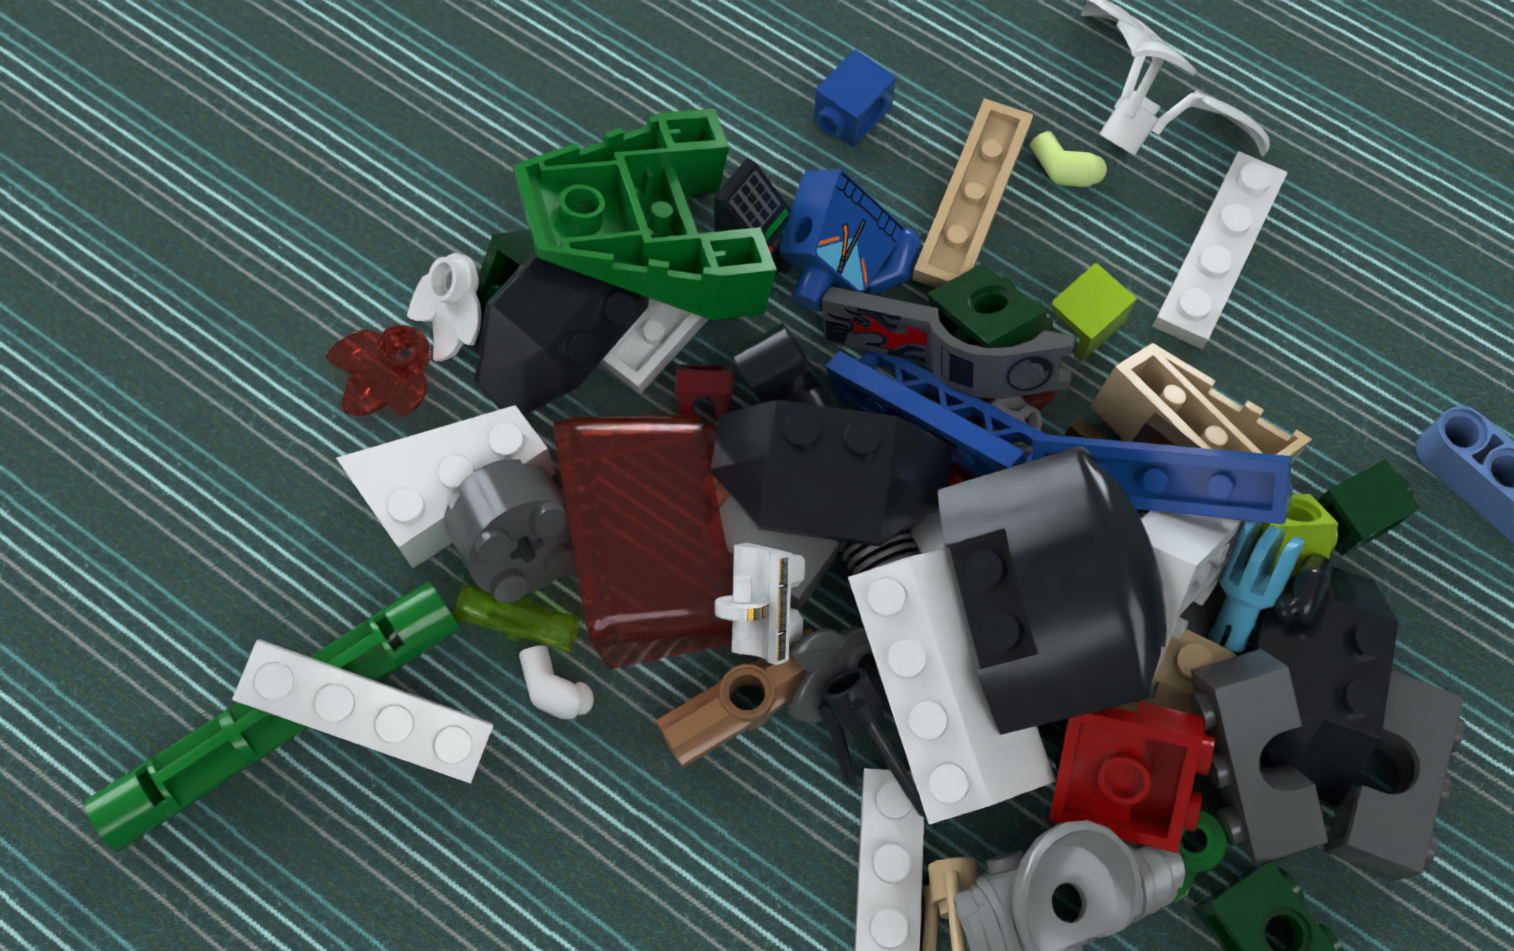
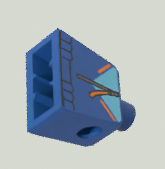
[779,169,906,311]

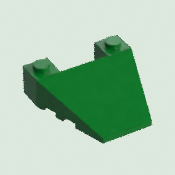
[513,109,777,320]

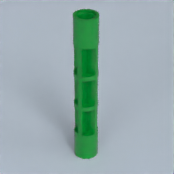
[84,580,461,852]

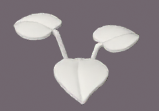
[1081,0,1270,157]

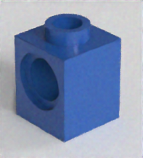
[814,49,896,148]

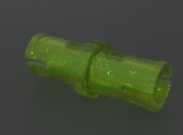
[455,585,580,653]

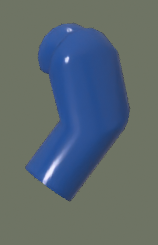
[864,226,922,295]

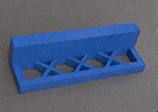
[825,351,1045,478]
[1032,434,1293,524]

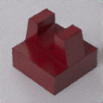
[675,364,735,420]

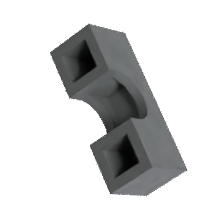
[1189,649,1328,865]
[1325,671,1465,880]

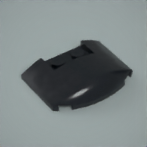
[938,445,1167,735]

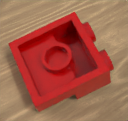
[1049,702,1215,853]

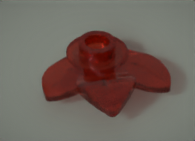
[325,325,431,418]

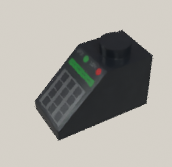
[714,157,793,276]

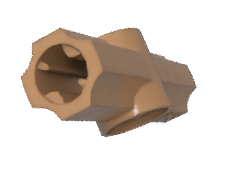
[655,628,813,769]

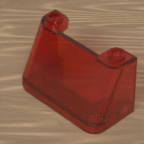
[554,414,733,669]

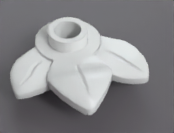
[407,253,481,362]

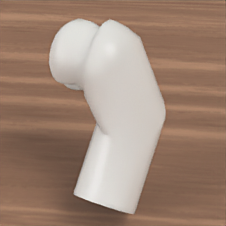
[519,645,594,719]

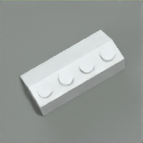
[848,548,1056,824]

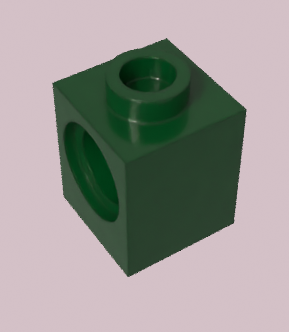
[1317,459,1421,556]

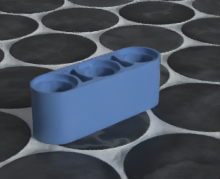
[1416,406,1514,544]

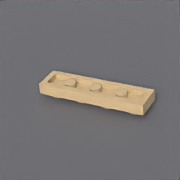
[912,98,1034,288]

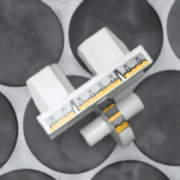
[715,543,805,665]

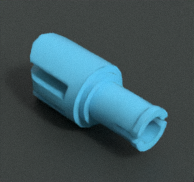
[1208,520,1305,652]

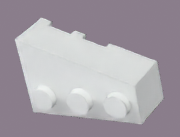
[336,405,556,569]
[1139,511,1245,675]

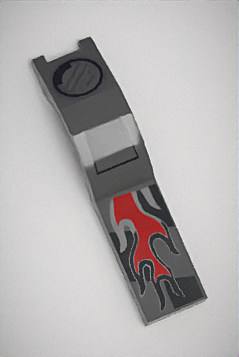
[822,286,1076,399]

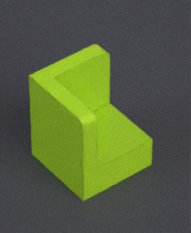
[1051,263,1137,362]

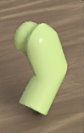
[1030,131,1107,187]

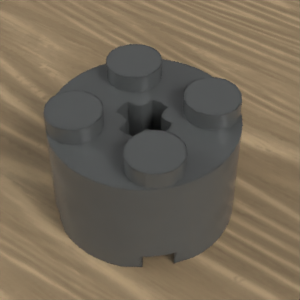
[444,459,583,603]

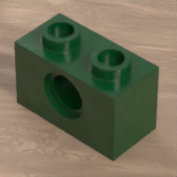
[927,263,1053,348]
[1193,860,1345,951]

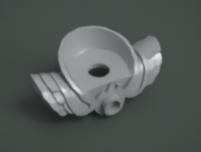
[954,820,1185,951]

